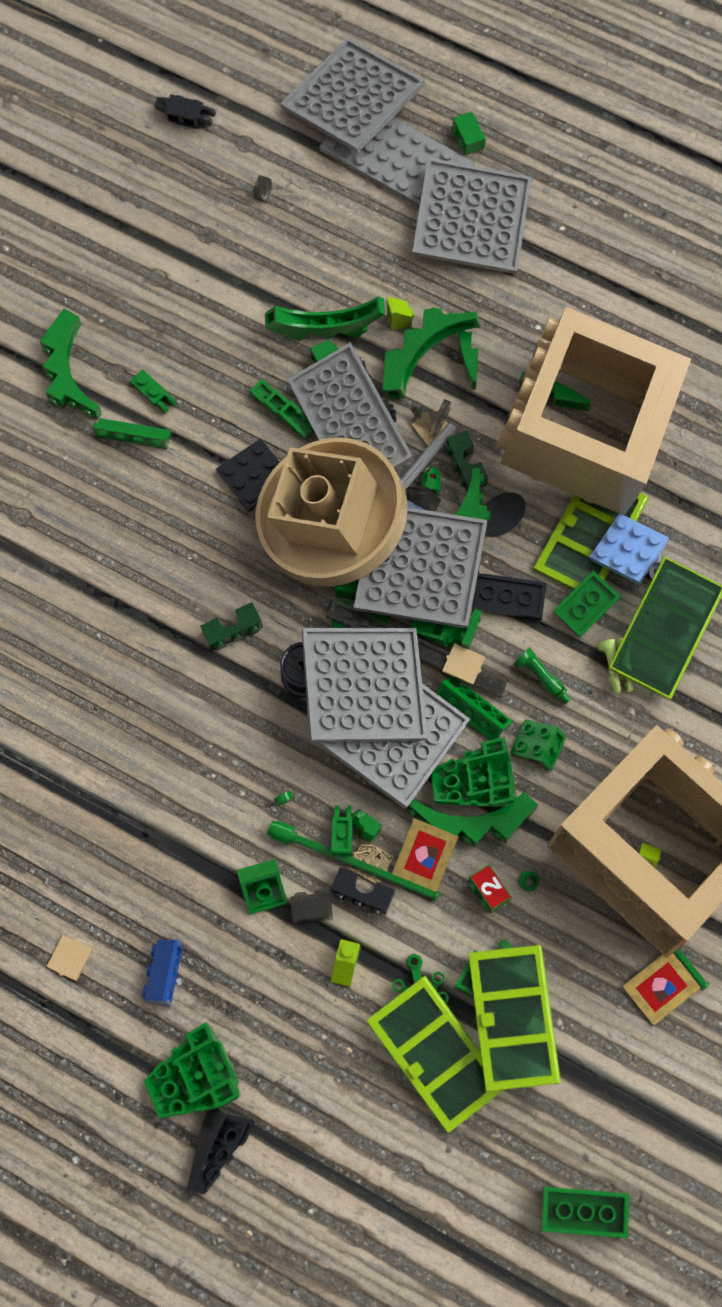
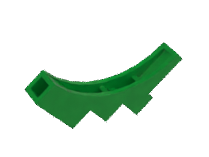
[265,296,385,341]
[383,307,480,398]
[40,308,102,419]
[454,468,490,522]
[407,792,538,847]

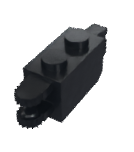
[154,94,216,129]

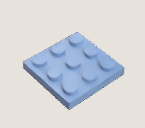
[590,513,669,585]

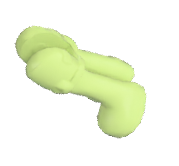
[597,638,633,694]

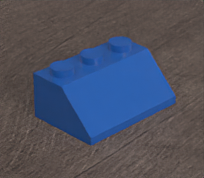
[142,940,183,1007]

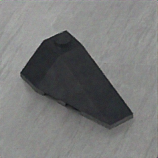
[187,1106,256,1195]

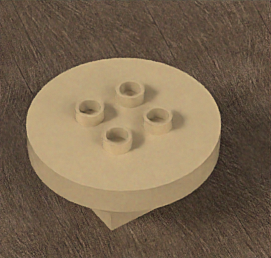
[256,438,408,586]

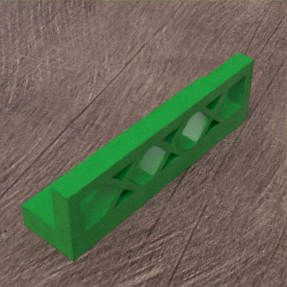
[93,418,171,450]
[436,676,513,740]

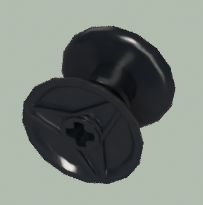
[280,642,307,698]

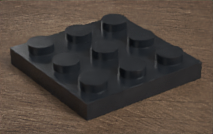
[216,438,280,512]

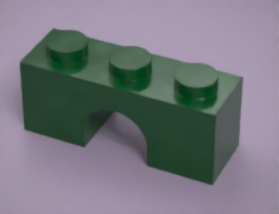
[444,431,488,493]
[200,602,263,651]

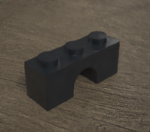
[331,867,396,916]

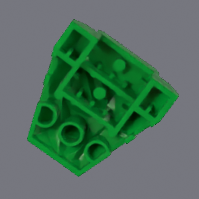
[431,737,517,807]
[144,1022,240,1119]

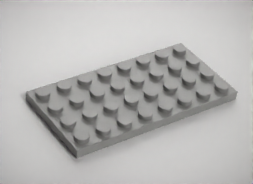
[319,118,474,207]
[287,342,414,470]

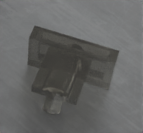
[411,399,451,439]

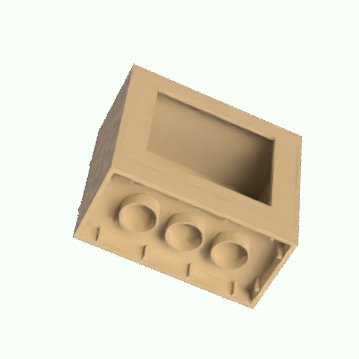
[496,307,691,515]
[546,725,722,958]

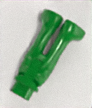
[513,647,571,704]

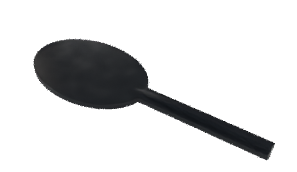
[485,492,526,537]

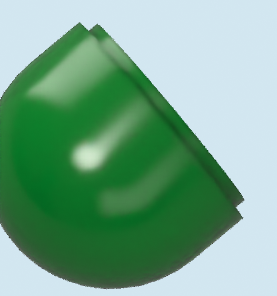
[518,870,539,891]

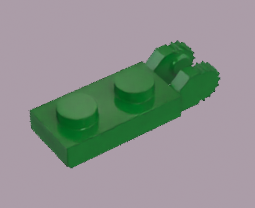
[130,369,177,413]
[331,805,353,856]

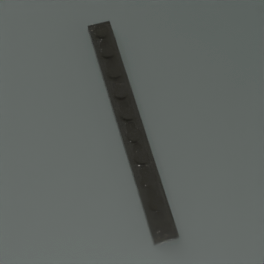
[326,599,509,698]

